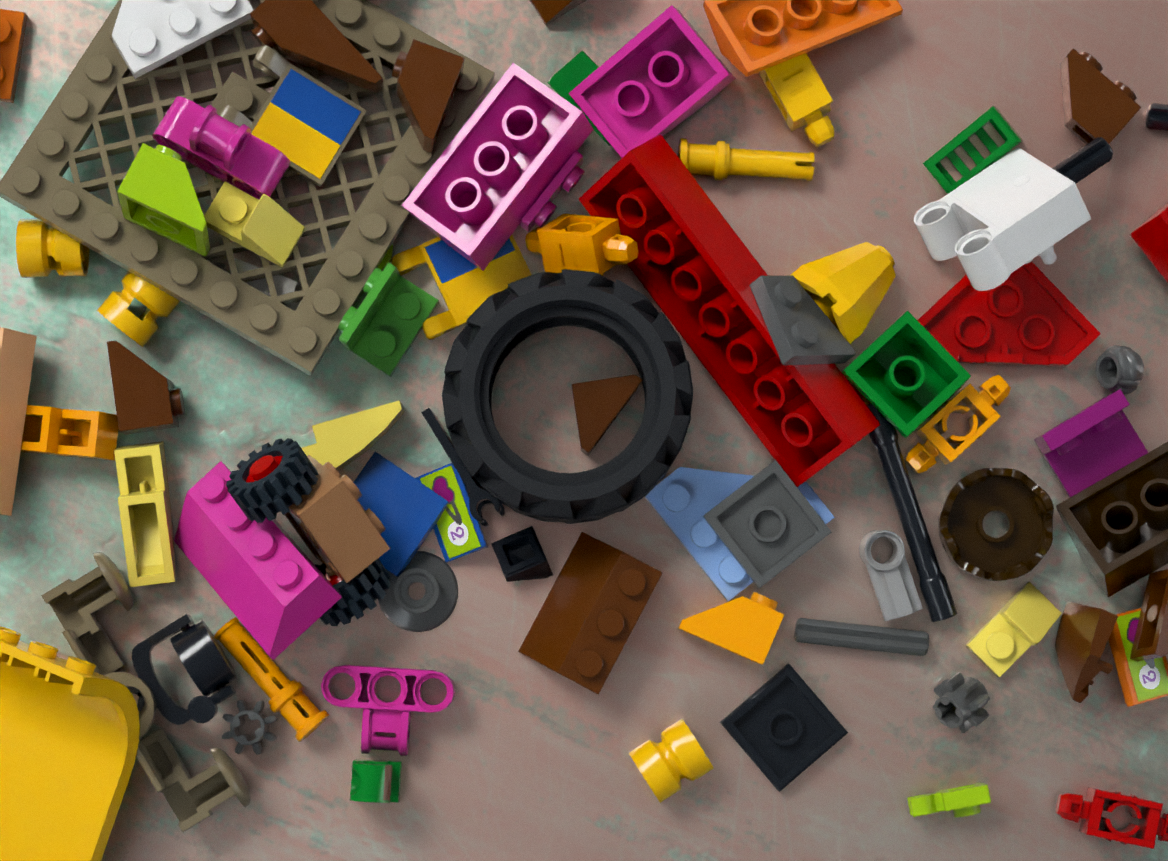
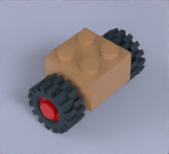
[226,438,391,626]

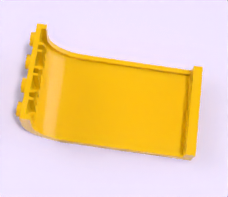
[0,626,140,861]

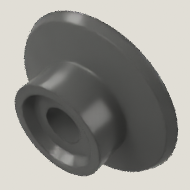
[378,551,458,632]

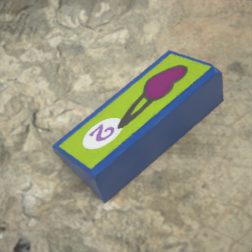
[415,463,488,563]

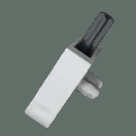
[913,137,1114,291]

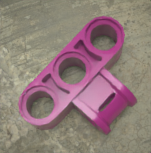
[152,96,291,200]
[321,665,456,756]

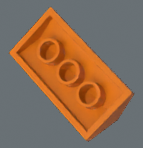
[703,0,903,77]

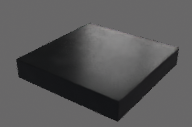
[720,663,848,792]

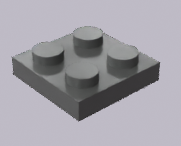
[703,460,832,589]

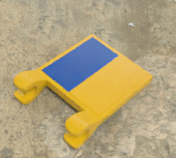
[392,235,532,340]

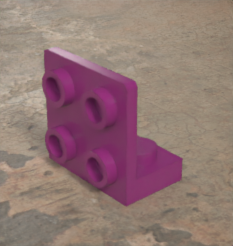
[1034,389,1148,498]

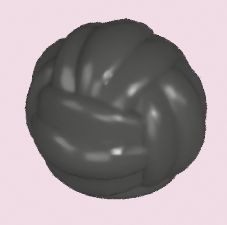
[1096,345,1144,395]

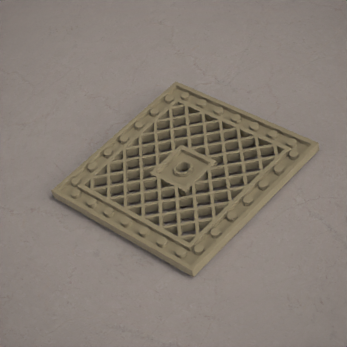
[0,0,495,376]

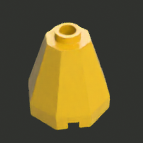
[790,242,896,345]

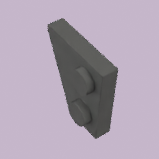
[750,276,856,365]

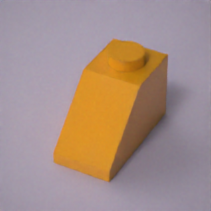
[677,592,785,665]

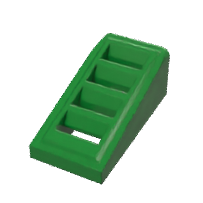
[923,106,1023,194]

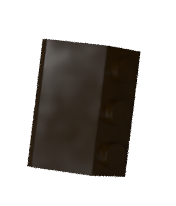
[1056,442,1168,598]

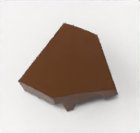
[1055,601,1118,703]

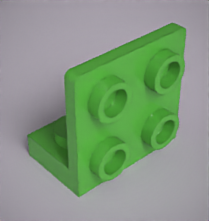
[337,263,439,377]

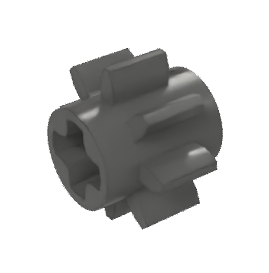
[933,672,990,733]
[222,700,278,755]

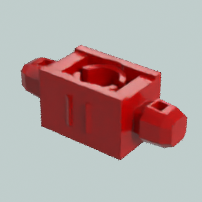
[1055,787,1168,849]

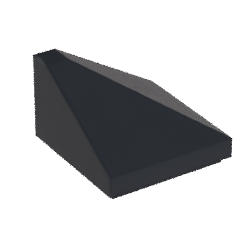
[491,526,553,582]

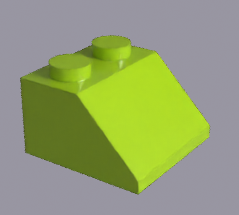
[117,143,210,257]

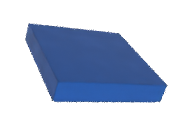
[353,451,449,577]

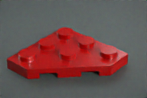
[917,261,1101,366]

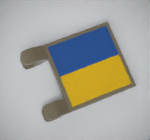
[219,46,367,187]

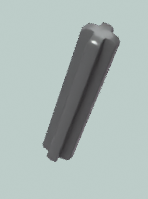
[794,618,929,656]

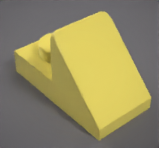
[204,181,305,268]
[965,581,1062,677]

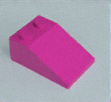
[569,5,736,158]

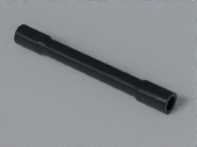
[866,403,958,622]

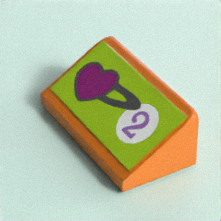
[1109,608,1168,707]

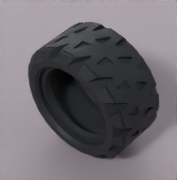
[442,269,693,524]

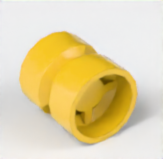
[16,219,89,278]
[97,272,180,347]
[629,719,714,803]

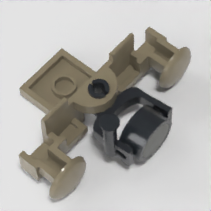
[41,552,251,832]

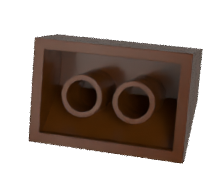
[518,532,662,695]

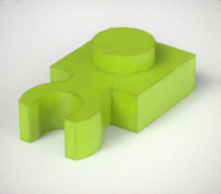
[907,782,991,817]

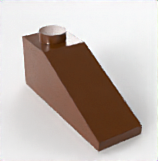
[250,0,384,93]

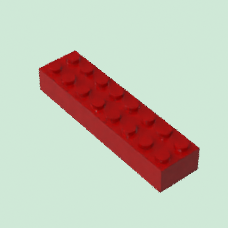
[579,134,881,487]

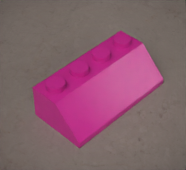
[401,63,594,271]
[174,461,342,660]

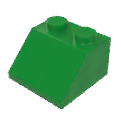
[842,311,971,439]

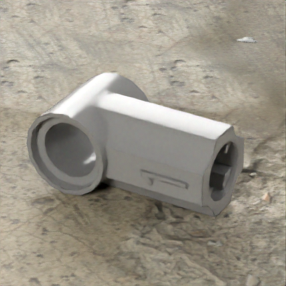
[859,530,923,621]

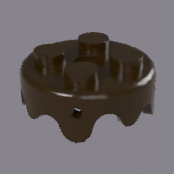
[938,468,1054,581]

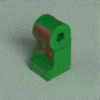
[349,759,402,803]

